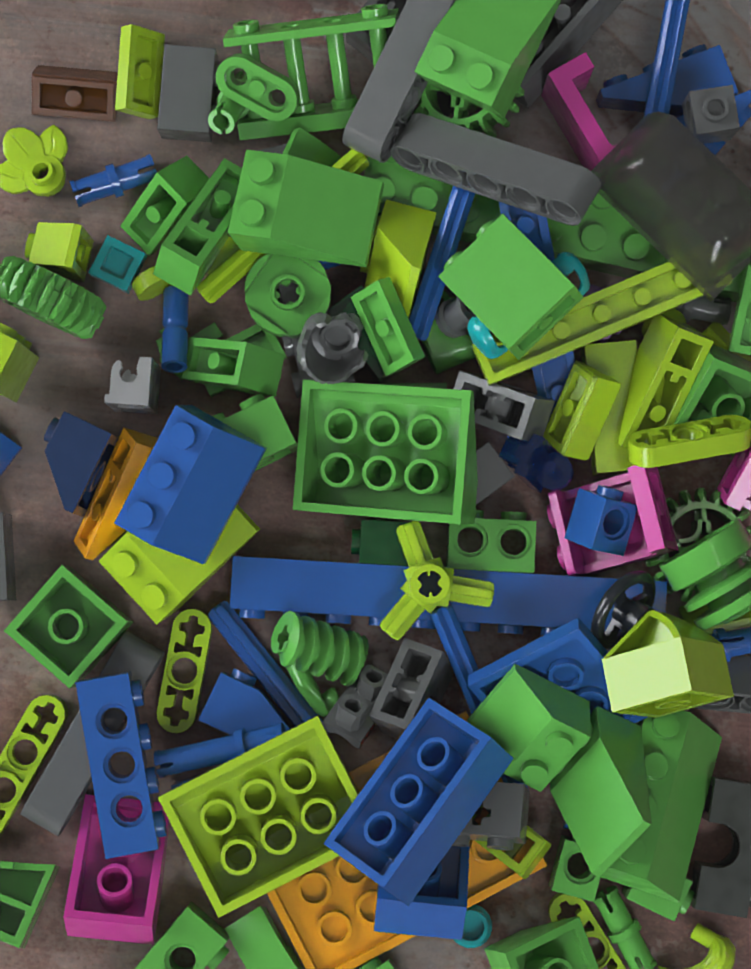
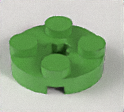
[245,254,331,338]

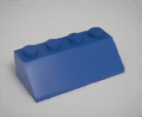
[323,698,514,906]

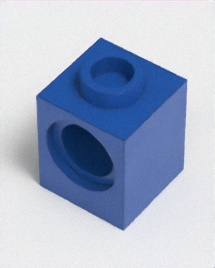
[564,485,638,556]

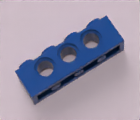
[75,671,167,859]

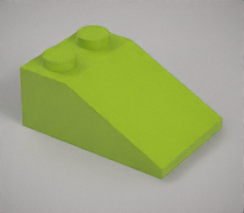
[99,504,260,625]

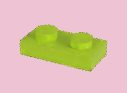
[115,24,165,119]

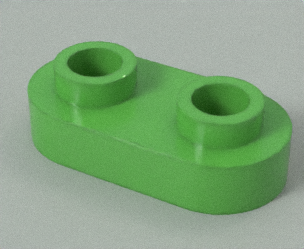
[216,53,300,121]

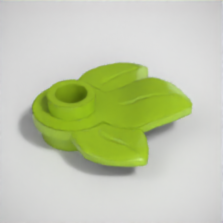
[0,125,68,197]

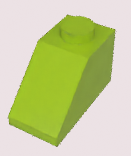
[25,222,94,282]

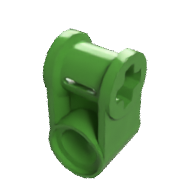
[412,291,476,374]

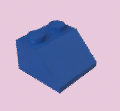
[374,846,470,940]

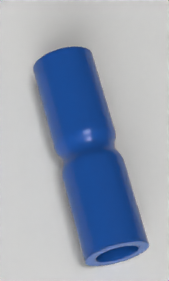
[161,286,189,373]

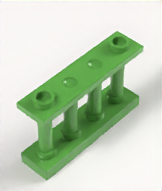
[223,4,399,140]

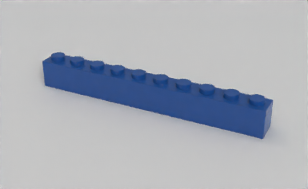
[230,556,667,635]

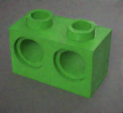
[446,510,537,574]

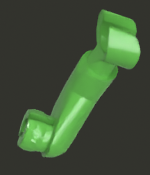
[278,652,340,717]

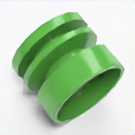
[659,518,751,630]

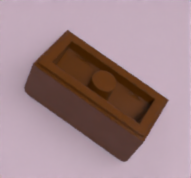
[32,65,118,122]

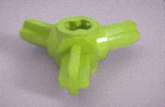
[380,521,494,641]

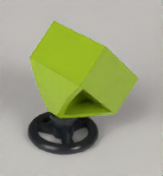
[591,570,734,718]

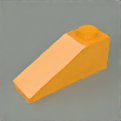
[74,427,158,561]

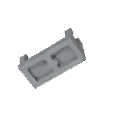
[104,357,161,414]

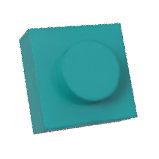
[88,235,147,294]

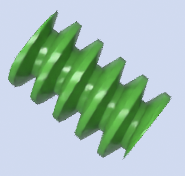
[271,611,369,687]

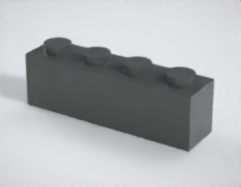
[514,0,623,108]

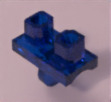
[499,433,574,493]

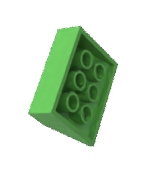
[293,379,478,524]

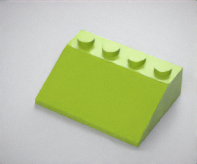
[158,715,359,918]

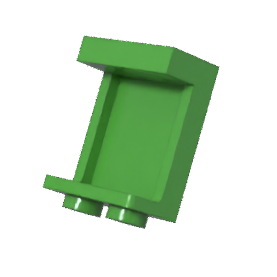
[438,213,583,360]

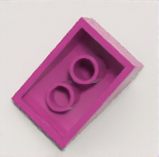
[63,794,170,945]

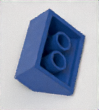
[114,405,267,564]

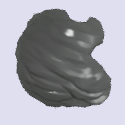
[296,312,368,384]

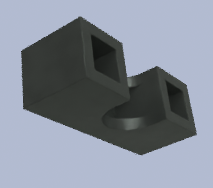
[690,776,751,918]

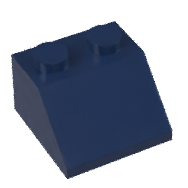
[44,411,118,517]

